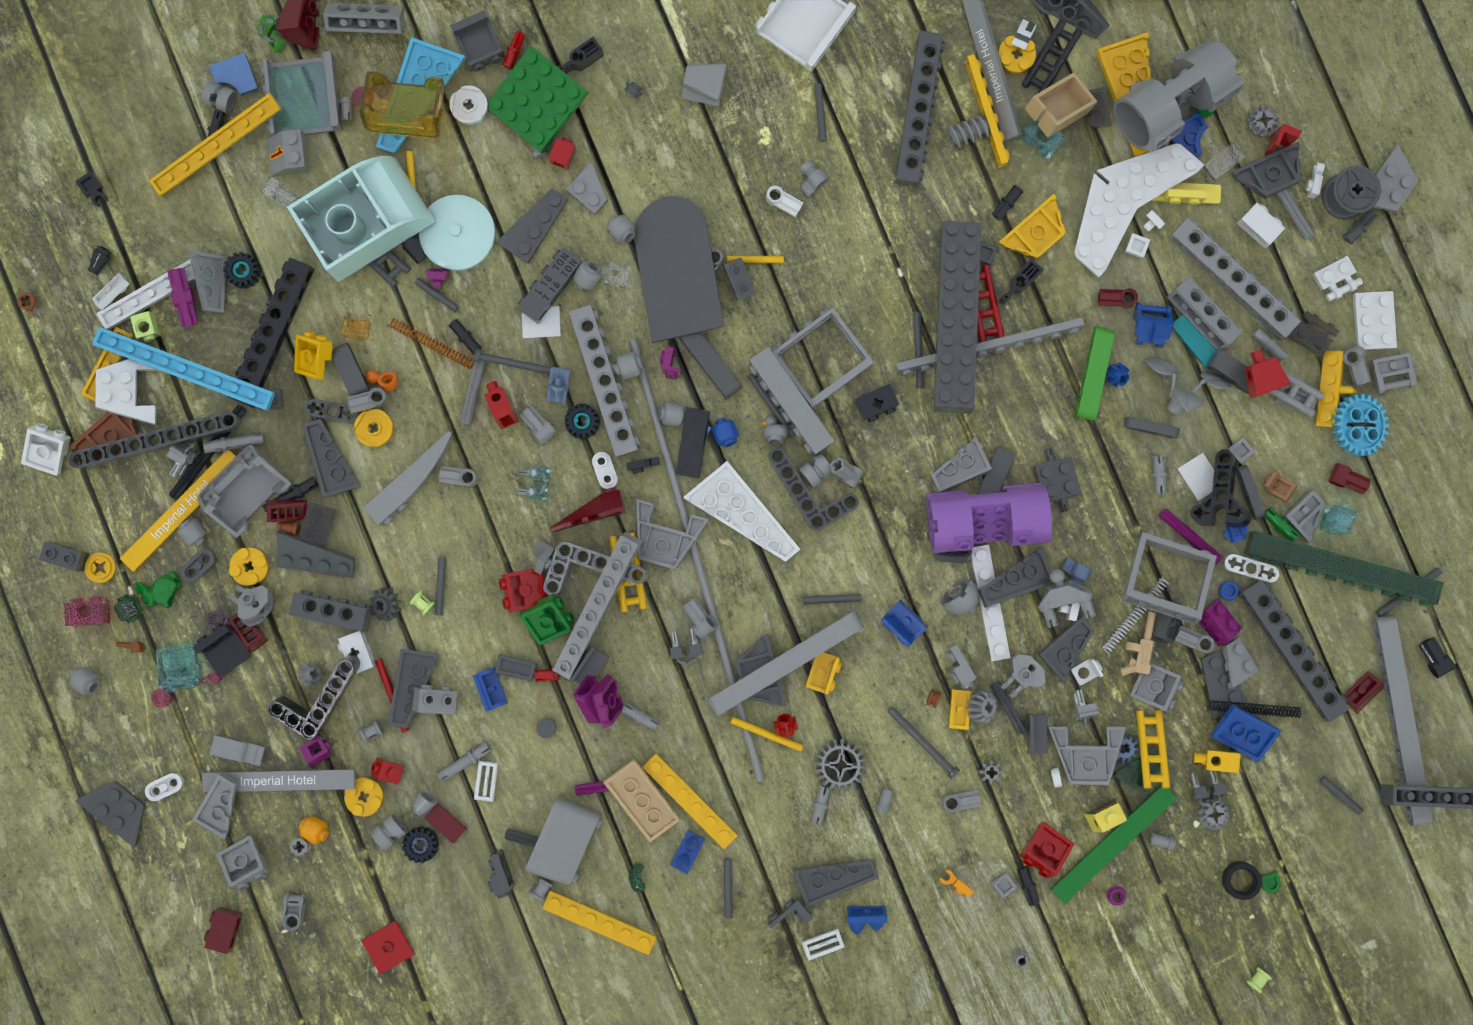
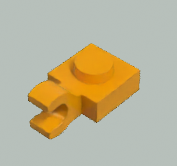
[939,869,974,897]

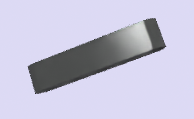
[679,332,742,400]

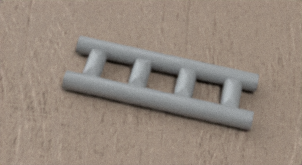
[1265,359,1325,417]

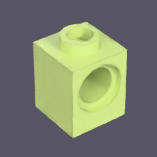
[130,311,161,343]

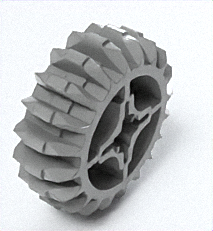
[814,739,867,791]

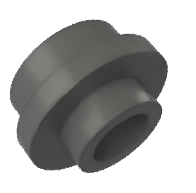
[625,82,642,99]

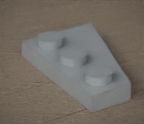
[188,250,227,314]
[931,436,992,492]
[192,772,238,840]

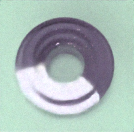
[207,610,227,628]

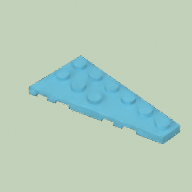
[376,37,466,154]

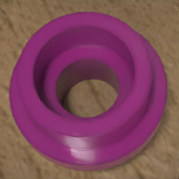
[1107,886,1126,906]

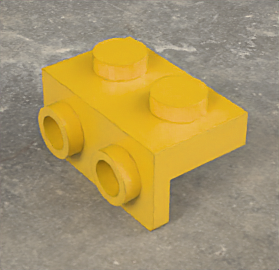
[805,652,842,695]

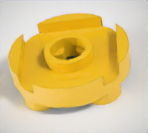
[998,35,1036,74]
[354,409,394,447]
[229,547,270,586]
[344,777,384,817]

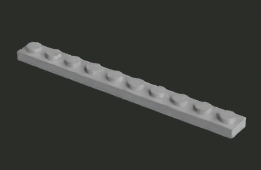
[896,318,1084,376]

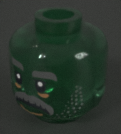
[114,594,144,624]

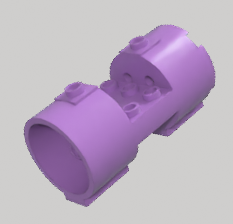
[926,483,1052,553]

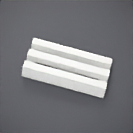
[474,760,499,802]
[802,928,845,961]

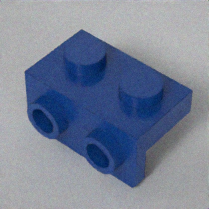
[881,600,928,647]

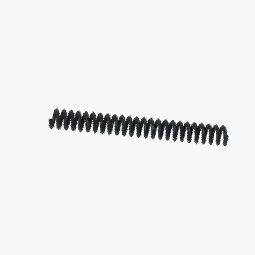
[1209,700,1301,718]

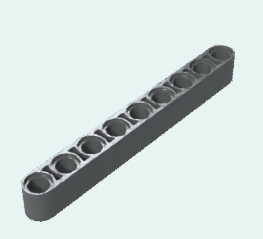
[68,411,241,470]

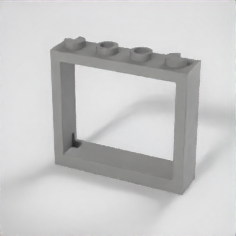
[772,308,874,409]
[1121,532,1217,625]

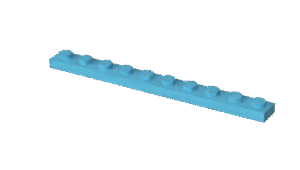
[92,327,275,411]

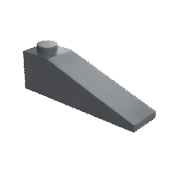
[1030,0,1110,39]

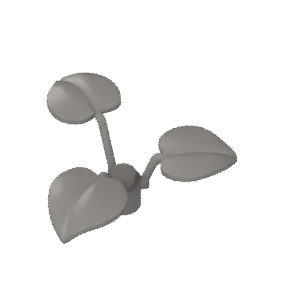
[1143,357,1231,415]

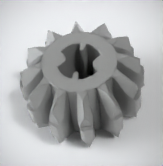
[966,690,998,723]

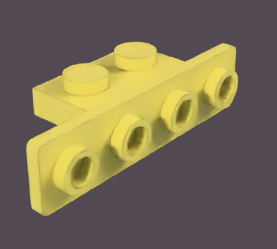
[1151,183,1221,205]

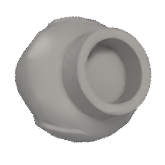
[762,415,788,446]

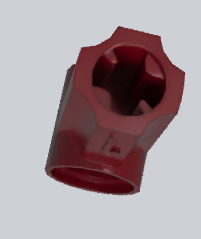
[1098,288,1138,309]
[1328,463,1371,494]

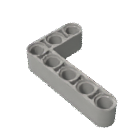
[543,542,648,595]

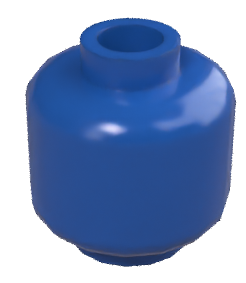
[711,418,740,448]

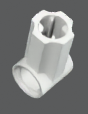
[766,186,803,217]

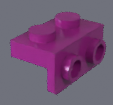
[660,346,682,380]
[1199,598,1242,646]

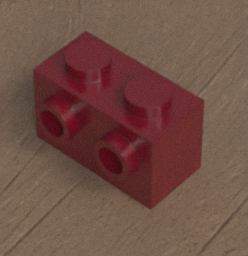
[204,907,243,954]

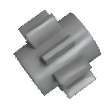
[297,662,322,686]
[978,760,1003,785]

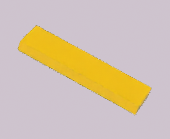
[81,327,135,401]

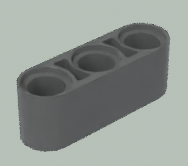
[332,342,370,396]
[1207,349,1249,394]

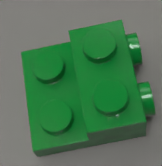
[519,594,575,646]

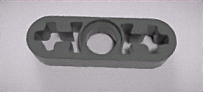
[304,399,361,424]
[1123,417,1180,439]
[1236,465,1265,520]

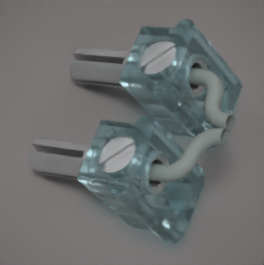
[516,465,550,502]

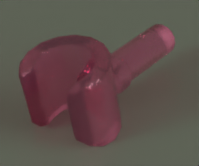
[194,672,223,686]

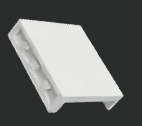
[756,0,856,72]

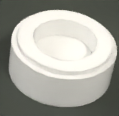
[1051,768,1062,788]

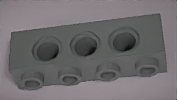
[289,590,373,632]

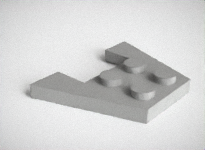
[636,499,710,570]
[1048,725,1127,785]

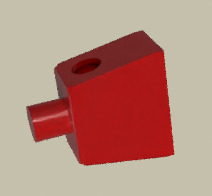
[1244,349,1291,398]
[485,381,519,429]

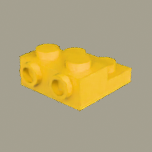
[294,331,333,380]

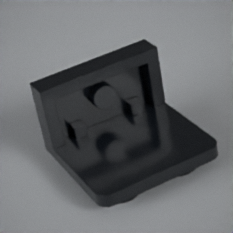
[193,624,251,677]

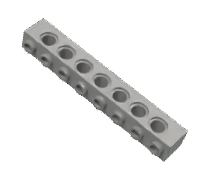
[1168,218,1301,341]
[569,305,641,458]
[553,532,643,679]

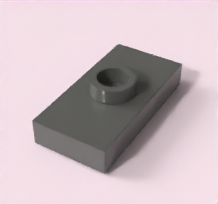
[494,654,537,682]

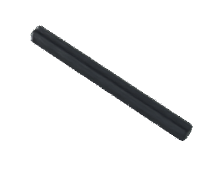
[169,405,246,500]

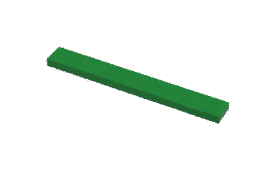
[1050,784,1177,904]

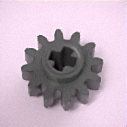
[369,587,402,622]

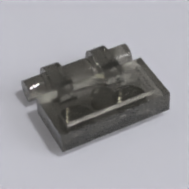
[1288,311,1340,358]

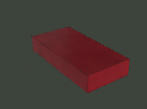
[425,803,467,844]

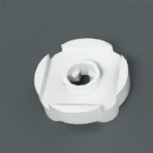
[450,86,488,125]

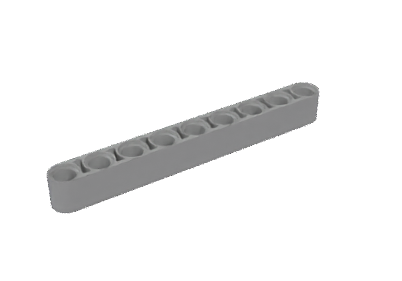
[707,611,864,716]

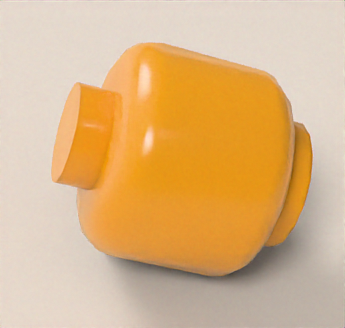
[298,816,329,845]

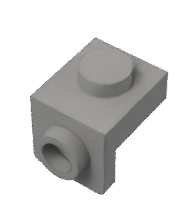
[532,540,555,575]

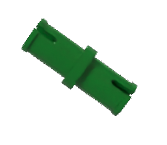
[1264,507,1300,542]

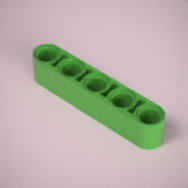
[1075,326,1115,421]

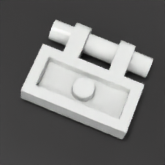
[1312,256,1363,302]

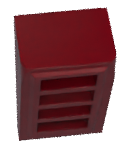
[267,500,307,523]
[228,613,268,652]

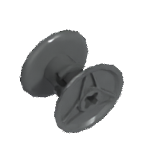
[1321,165,1381,220]

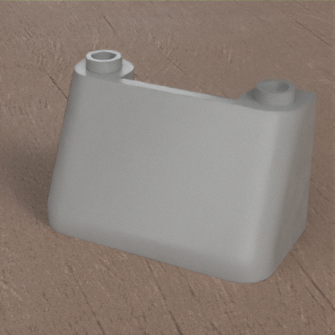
[197,444,292,538]
[525,795,603,886]

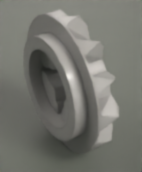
[1248,105,1279,136]
[1199,799,1230,830]

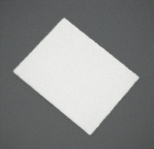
[522,306,561,338]
[1178,453,1222,501]

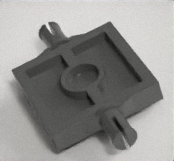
[1033,448,1081,513]

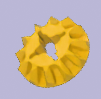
[85,552,116,583]

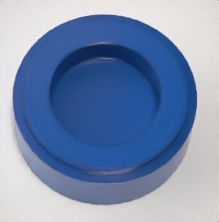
[1218,581,1239,600]

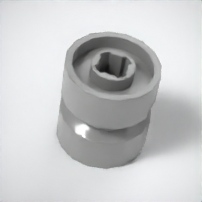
[201,81,237,114]
[798,452,833,488]
[370,814,408,851]

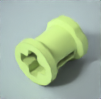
[410,591,435,616]
[1246,967,1272,994]

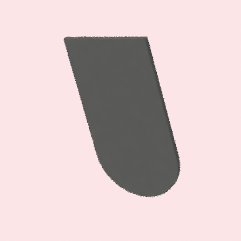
[634,196,725,343]

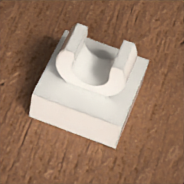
[1143,210,1166,232]
[1058,602,1080,621]

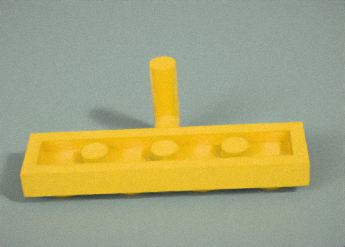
[1316,351,1358,428]

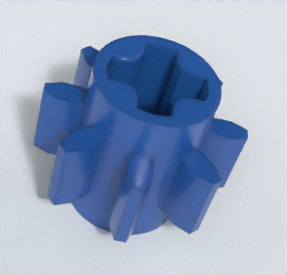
[1106,362,1130,387]
[1223,525,1249,543]

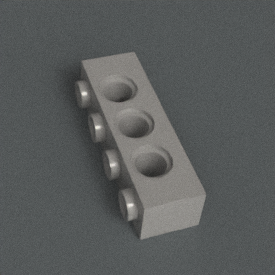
[323,3,405,34]
[1167,277,1242,350]

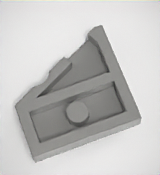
[566,162,608,215]
[1283,489,1326,543]
[1222,637,1259,689]

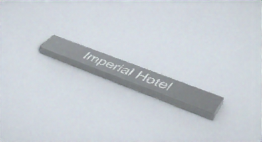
[962,0,1022,141]
[202,769,356,792]

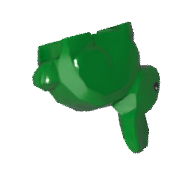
[135,571,182,609]

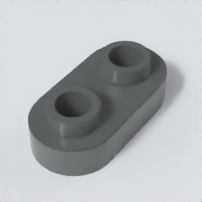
[181,549,216,582]
[933,550,972,563]

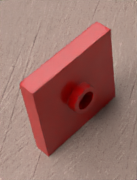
[361,920,415,974]

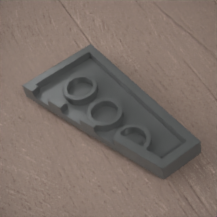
[496,188,568,263]
[302,419,361,498]
[277,530,355,578]
[978,547,1054,608]

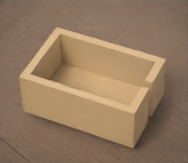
[1025,73,1098,138]

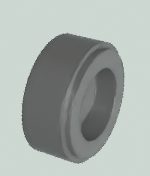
[536,718,556,738]

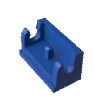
[472,667,508,712]

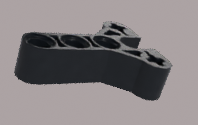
[1191,449,1251,527]

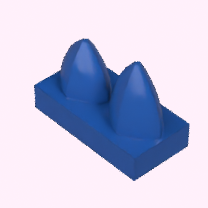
[670,830,705,874]
[847,906,887,935]

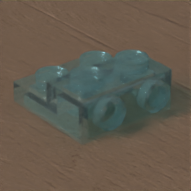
[156,642,202,693]

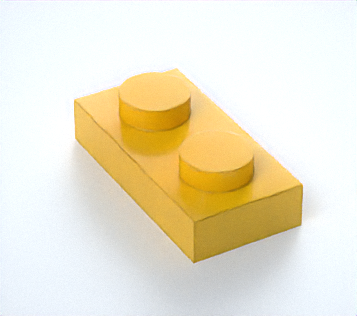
[948,689,972,730]

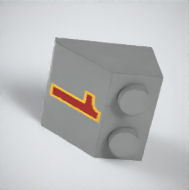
[267,129,310,177]

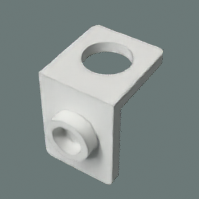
[1071,658,1104,685]

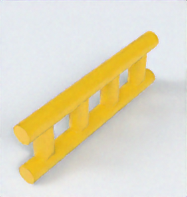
[609,533,647,613]
[1136,710,1170,789]

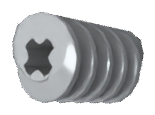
[947,115,989,148]

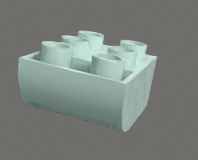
[287,156,436,282]

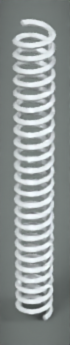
[1102,577,1169,655]

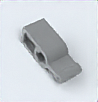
[210,734,266,766]

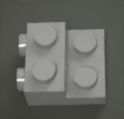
[945,644,977,689]
[1130,663,1185,713]
[217,835,270,891]

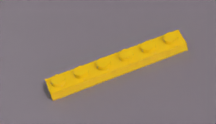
[965,54,1010,168]
[642,753,738,849]
[542,890,657,955]

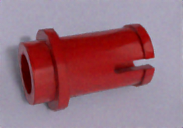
[535,667,559,683]

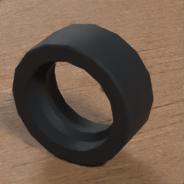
[1222,861,1262,900]

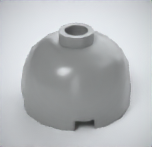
[940,577,980,615]

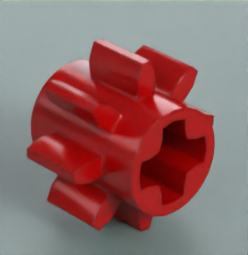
[773,714,798,738]

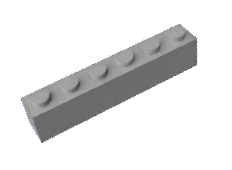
[748,347,834,456]

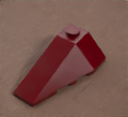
[277,0,319,50]
[550,487,626,533]

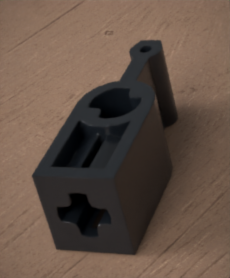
[558,37,604,74]
[999,258,1044,304]

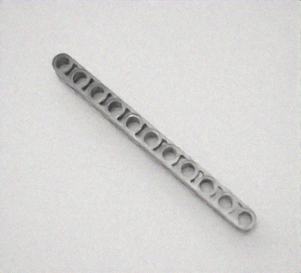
[1372,615,1433,826]

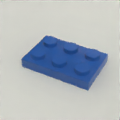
[1210,704,1281,762]

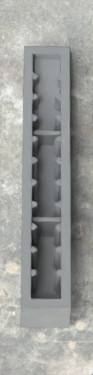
[363,431,455,526]

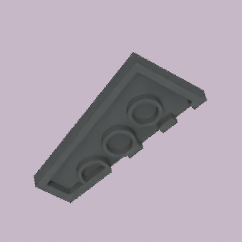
[388,649,439,728]
[793,859,879,907]

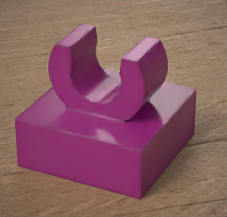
[426,268,449,289]

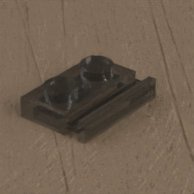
[299,502,337,547]

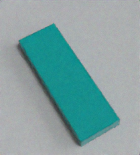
[1172,315,1216,369]

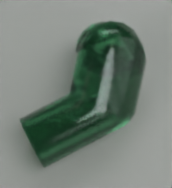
[628,862,645,892]

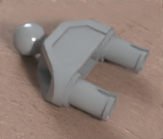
[1038,569,1096,628]

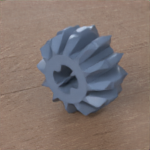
[1117,732,1140,765]

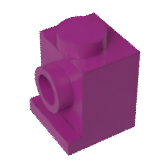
[299,736,332,769]

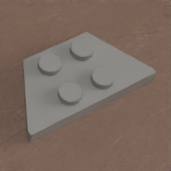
[1372,145,1418,213]

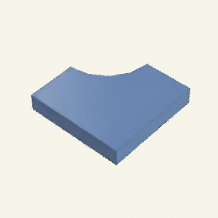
[209,53,259,96]

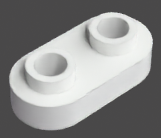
[592,452,618,489]
[145,773,184,801]

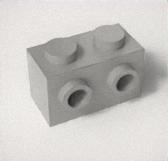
[412,684,457,715]

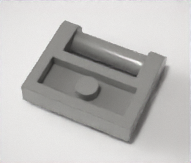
[1370,353,1417,394]

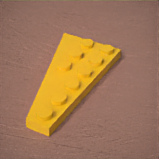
[1095,32,1151,157]

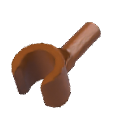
[116,642,144,653]

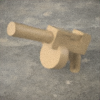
[1120,612,1156,676]

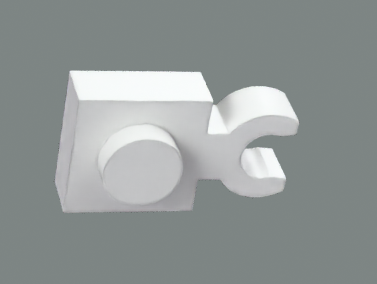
[1305,162,1325,199]

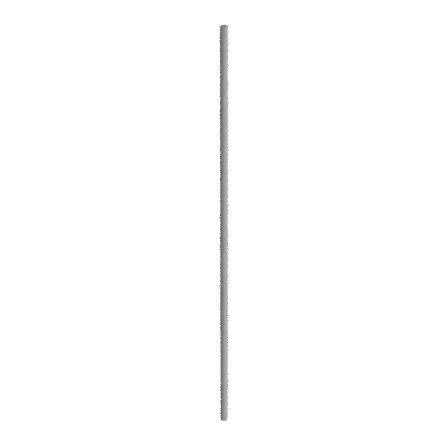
[629,339,765,782]

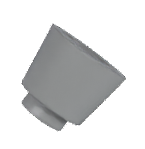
[412,790,437,816]

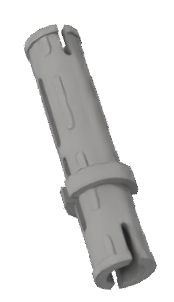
[203,433,264,453]
[437,741,492,783]

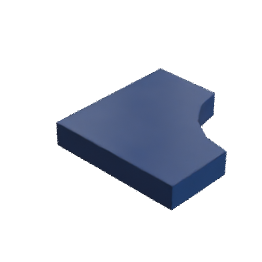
[1170,112,1208,158]

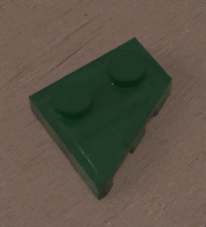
[1113,751,1160,794]

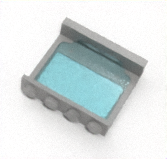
[261,51,343,136]

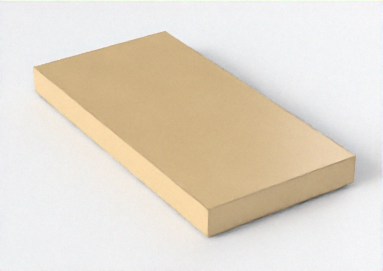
[603,758,681,843]

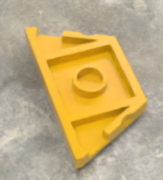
[998,194,1066,260]

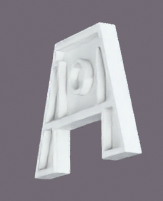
[95,359,157,426]

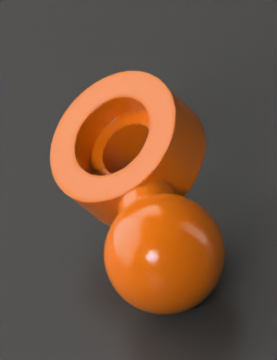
[365,370,399,391]

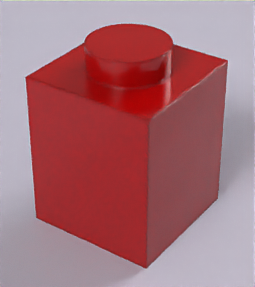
[549,138,576,170]

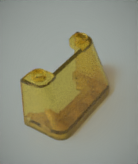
[359,71,444,138]

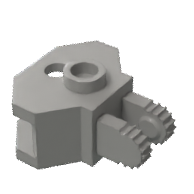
[227,585,273,627]
[1000,654,1046,698]

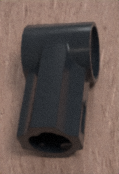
[1418,637,1455,679]

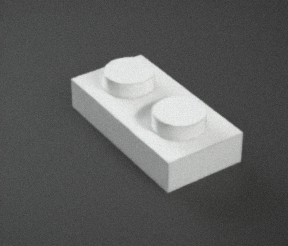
[92,272,129,310]

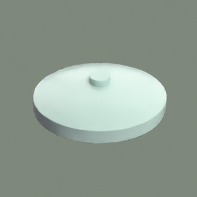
[419,195,496,271]

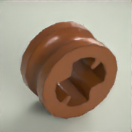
[17,293,37,311]
[926,689,941,708]

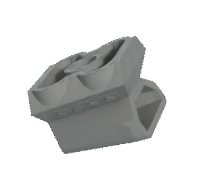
[682,62,727,106]

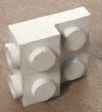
[21,423,71,476]

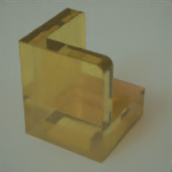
[342,316,370,340]

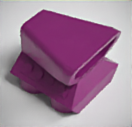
[573,674,623,728]

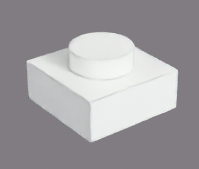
[1125,233,1150,259]

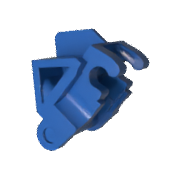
[1133,302,1174,348]

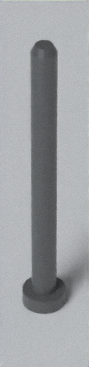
[474,349,551,374]
[888,707,960,779]

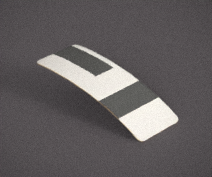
[1012,19,1037,50]

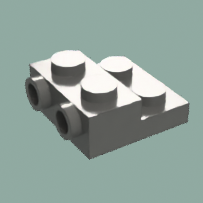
[488,849,515,899]

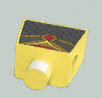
[1084,798,1127,833]

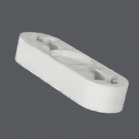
[1222,554,1279,583]

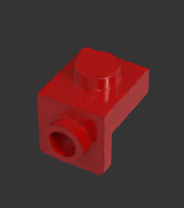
[371,757,404,784]

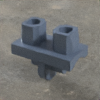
[547,366,570,404]

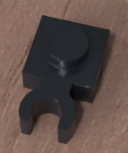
[75,171,109,207]
[626,457,660,474]

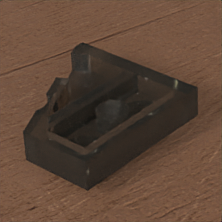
[1083,87,1111,129]

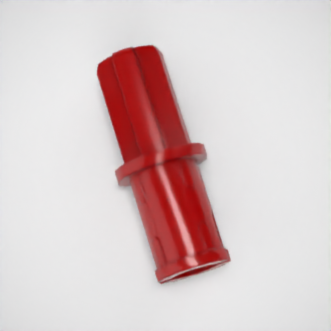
[501,31,525,70]

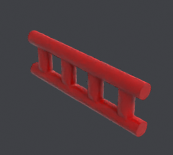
[977,265,1005,343]

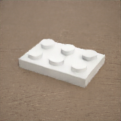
[1353,291,1397,350]

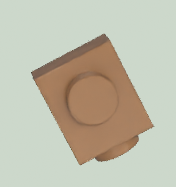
[1264,471,1297,503]

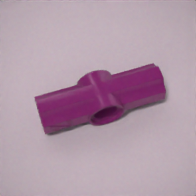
[167,267,199,327]

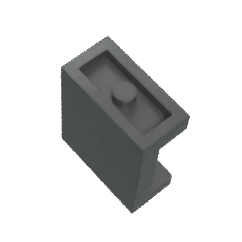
[450,10,505,72]

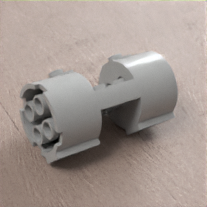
[1113,39,1245,153]

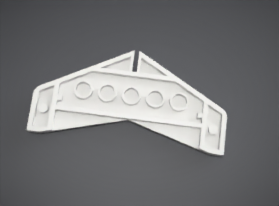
[1074,144,1204,278]

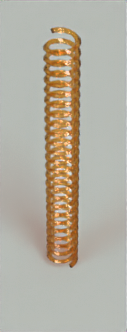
[387,318,474,369]

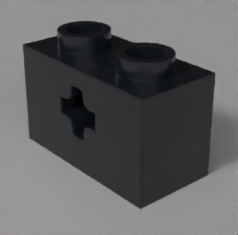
[854,384,899,423]

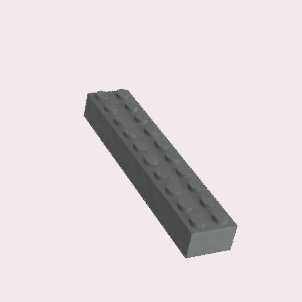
[933,221,981,414]

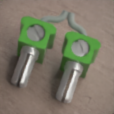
[258,14,287,54]

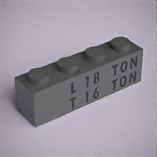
[517,247,582,324]

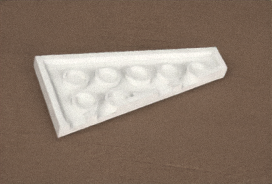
[683,461,800,562]

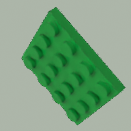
[488,45,589,153]

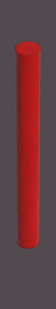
[374,659,409,733]

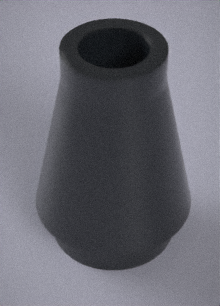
[401,236,426,264]
[88,245,112,275]

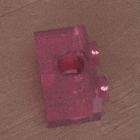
[64,597,110,626]

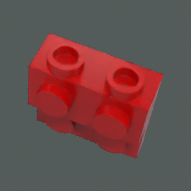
[499,569,547,613]
[1019,822,1075,878]

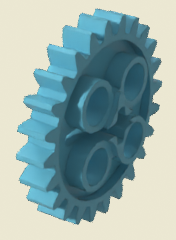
[1331,394,1390,456]

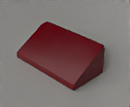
[1343,671,1384,714]

